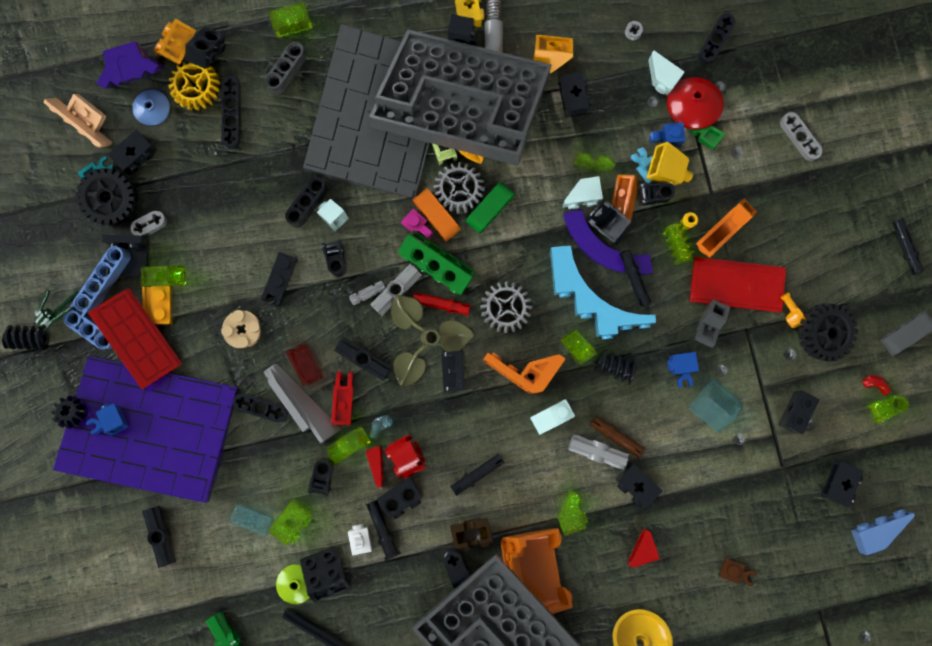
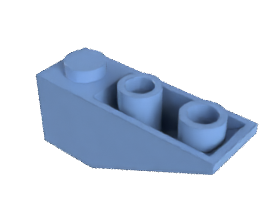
[851,510,915,555]

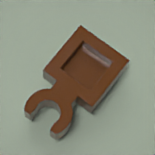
[718,558,757,586]

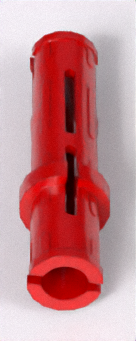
[413,291,471,316]

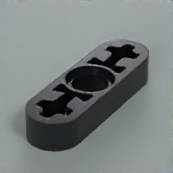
[698,14,735,64]
[233,394,288,422]

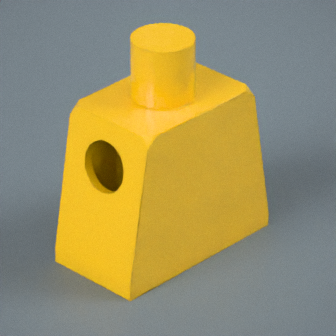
[646,142,693,186]

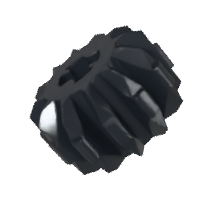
[51,395,88,429]

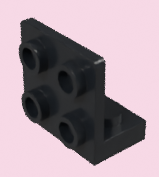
[102,234,149,277]
[300,546,352,603]

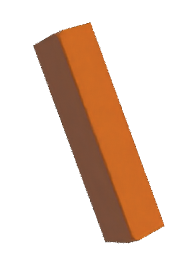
[611,174,639,233]

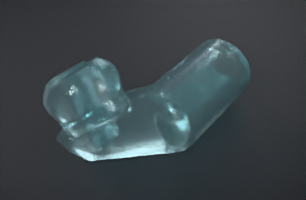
[369,415,393,439]

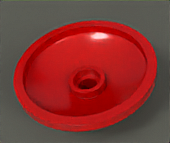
[667,77,724,130]

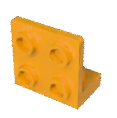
[153,18,196,65]

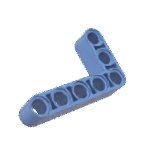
[63,246,131,349]

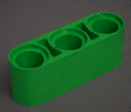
[465,181,516,234]

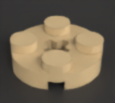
[221,310,261,348]

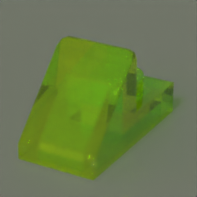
[560,329,597,365]

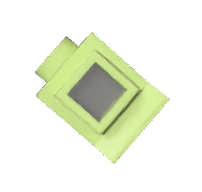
[432,143,457,166]

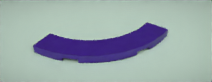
[563,210,653,275]

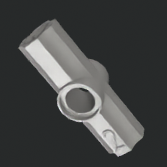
[370,264,422,316]
[568,434,629,470]

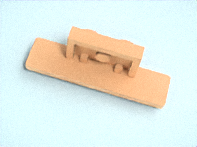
[44,94,112,147]

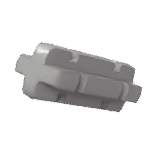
[349,281,386,305]

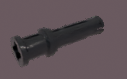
[366,500,401,561]

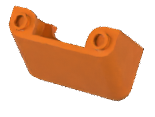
[501,528,573,614]

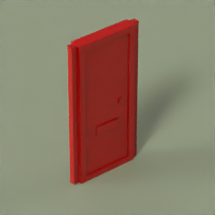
[689,257,786,313]
[88,288,182,390]

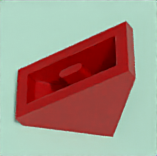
[627,528,660,568]

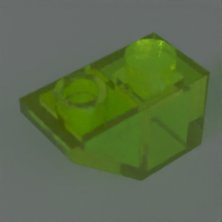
[325,426,371,465]
[556,489,588,536]

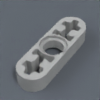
[780,112,822,161]

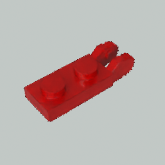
[331,371,354,426]

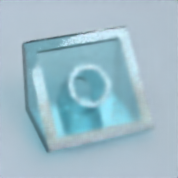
[688,378,743,433]

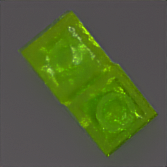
[574,152,616,172]

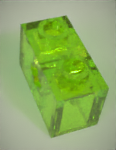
[268,2,313,38]
[268,498,313,546]

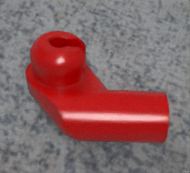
[862,375,892,396]

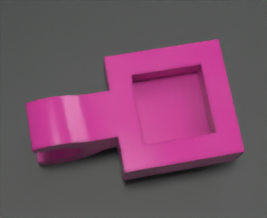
[401,209,433,240]

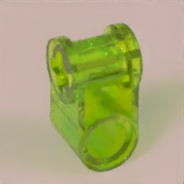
[866,395,909,423]

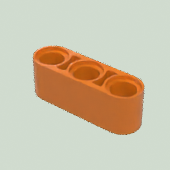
[412,188,461,242]

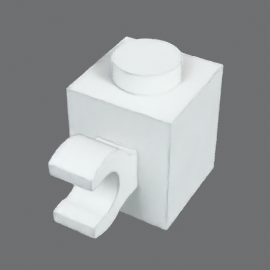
[348,524,374,556]

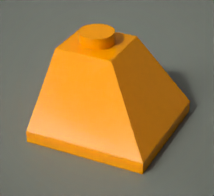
[534,35,573,73]

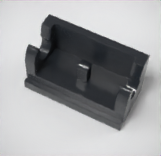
[441,351,464,391]

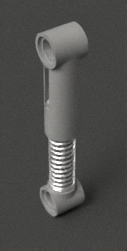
[484,0,503,53]

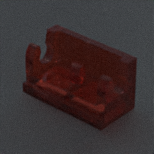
[286,344,324,387]

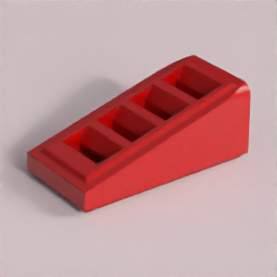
[366,446,383,488]

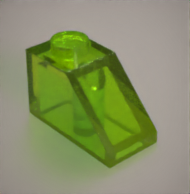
[141,266,186,286]

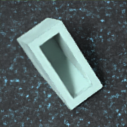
[648,51,684,96]
[317,199,349,232]
[530,399,575,435]

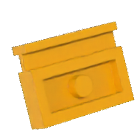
[142,286,172,325]

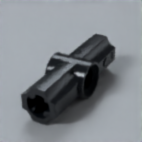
[334,337,392,381]
[142,505,176,568]

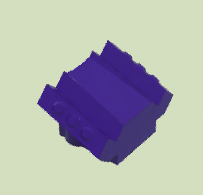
[96,41,165,89]

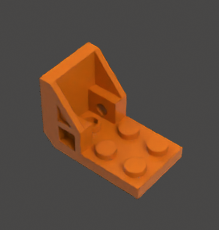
[483,352,565,394]

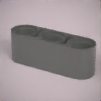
[265,42,306,95]
[880,310,932,356]

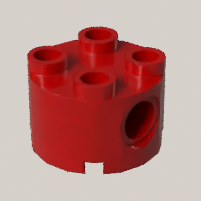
[385,433,427,479]

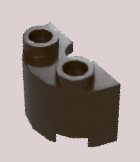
[450,517,493,551]

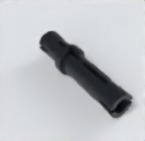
[891,218,925,276]
[619,249,651,307]
[450,453,505,496]

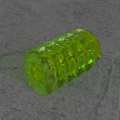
[662,222,695,265]

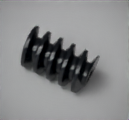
[2,325,49,350]
[594,349,637,385]

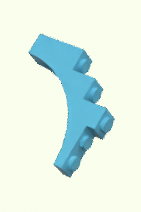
[550,246,656,340]

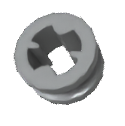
[625,21,643,40]

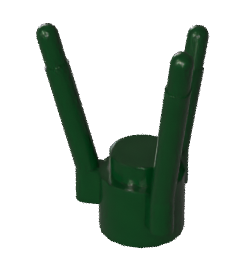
[34,290,79,328]

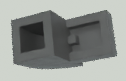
[695,299,730,348]

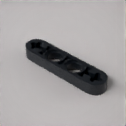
[222,76,241,150]

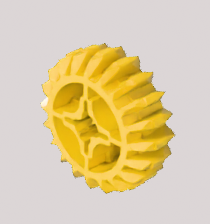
[168,61,220,111]

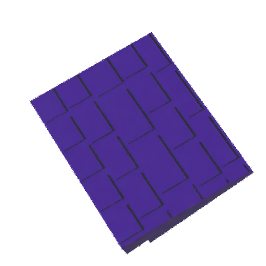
[53,356,238,503]

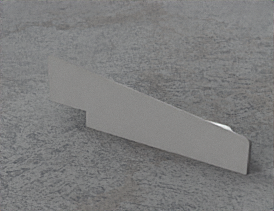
[264,364,340,443]

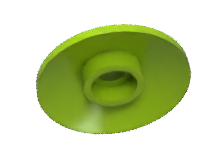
[276,564,310,604]

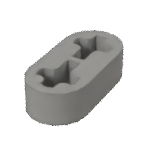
[130,211,167,237]

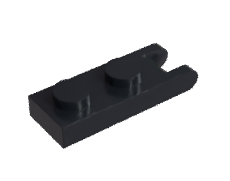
[261,252,298,306]

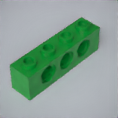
[397,230,477,295]

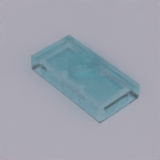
[229,503,273,537]

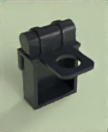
[587,200,635,245]

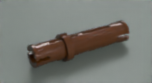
[590,415,645,458]

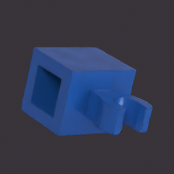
[649,122,686,148]
[667,352,699,388]
[86,403,129,436]

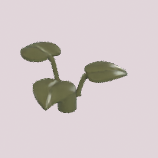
[391,295,474,386]

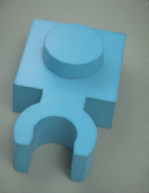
[631,147,653,183]

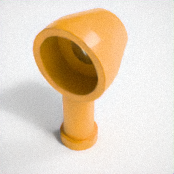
[781,292,806,328]

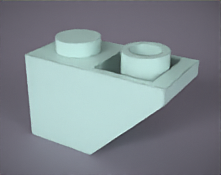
[563,176,603,210]

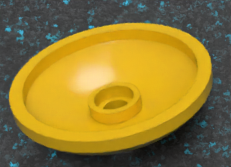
[612,609,673,646]

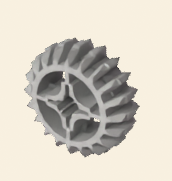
[433,162,485,214]
[480,281,532,333]

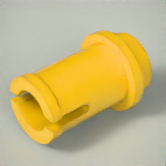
[680,212,698,230]

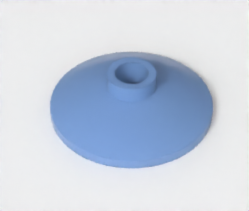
[133,89,170,126]

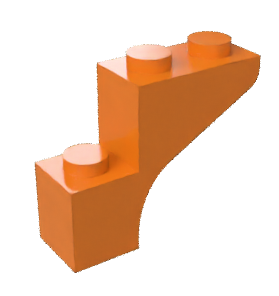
[696,198,757,258]

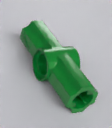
[205,611,241,646]

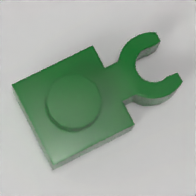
[689,125,725,151]

